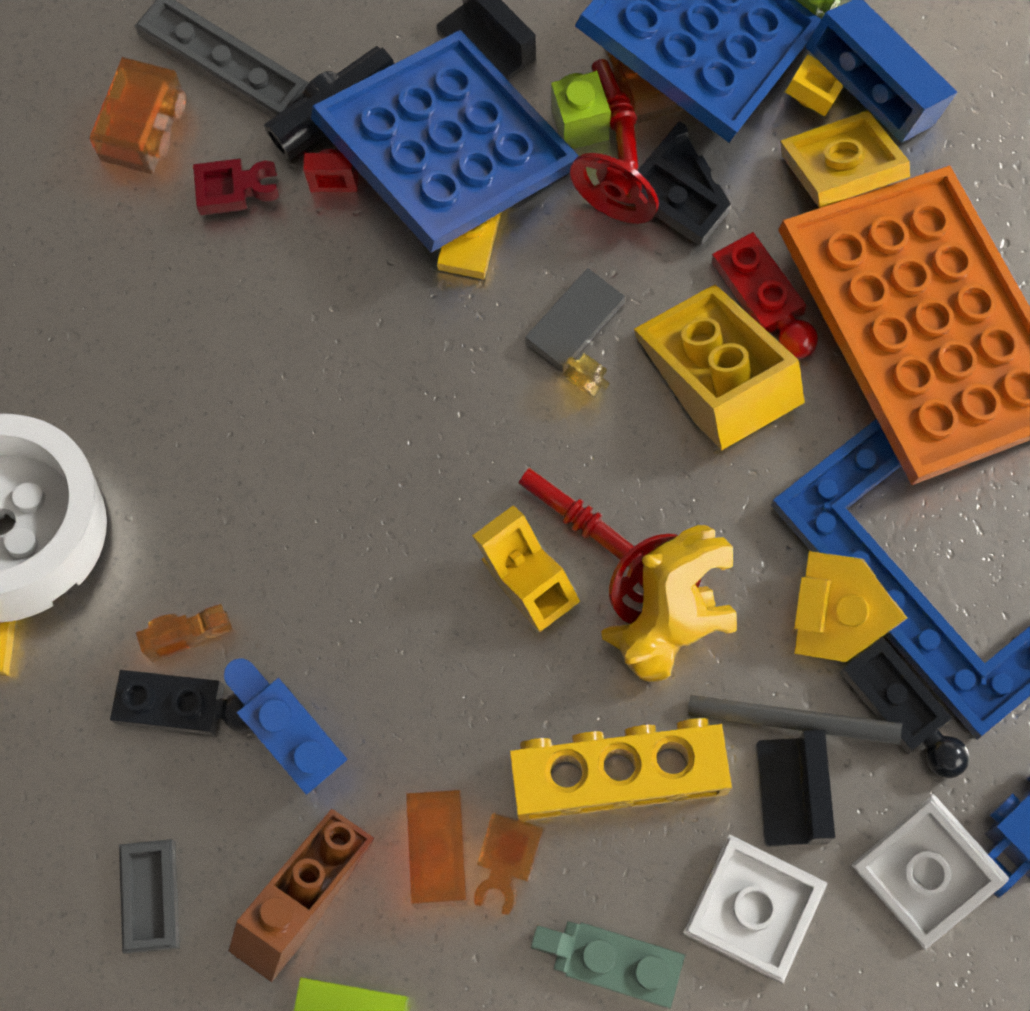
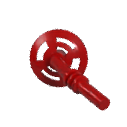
[570,59,659,224]
[518,468,702,624]

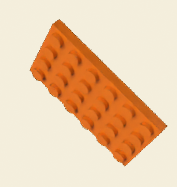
[778,165,1030,485]

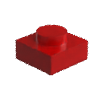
[303,149,358,192]

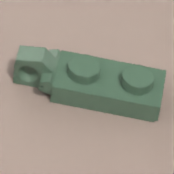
[531,921,685,1009]

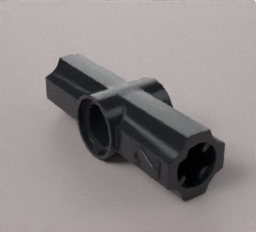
[264,46,395,160]

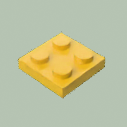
[780,111,910,208]

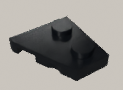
[638,121,731,247]

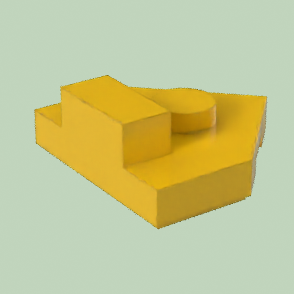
[794,551,908,662]

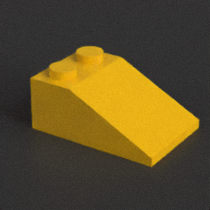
[634,284,805,450]

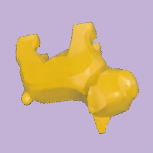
[601,525,737,682]

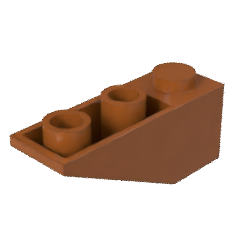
[228,809,374,983]

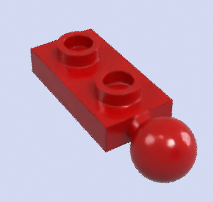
[711,232,818,359]

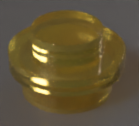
[562,354,610,398]

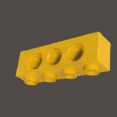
[510,718,732,822]

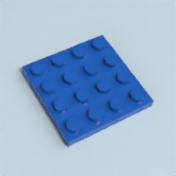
[575,0,821,143]
[311,30,579,253]

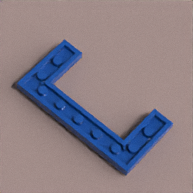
[771,418,1030,740]

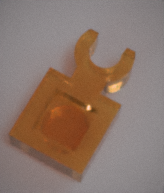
[135,604,233,663]
[474,812,545,915]

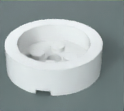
[0,414,107,623]

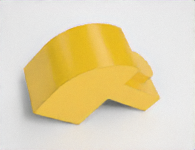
[472,505,580,632]

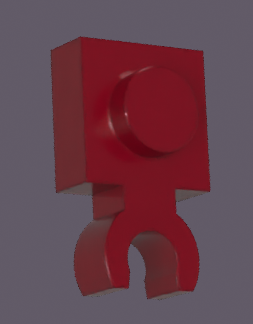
[193,158,280,215]

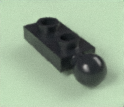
[840,637,970,779]
[110,670,251,736]

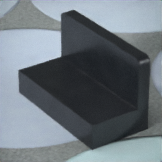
[436,0,536,81]
[756,730,836,847]

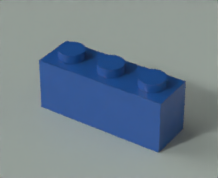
[805,0,958,143]

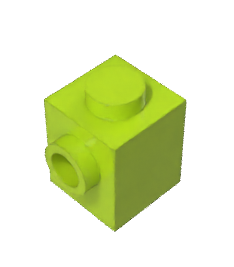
[551,71,611,149]

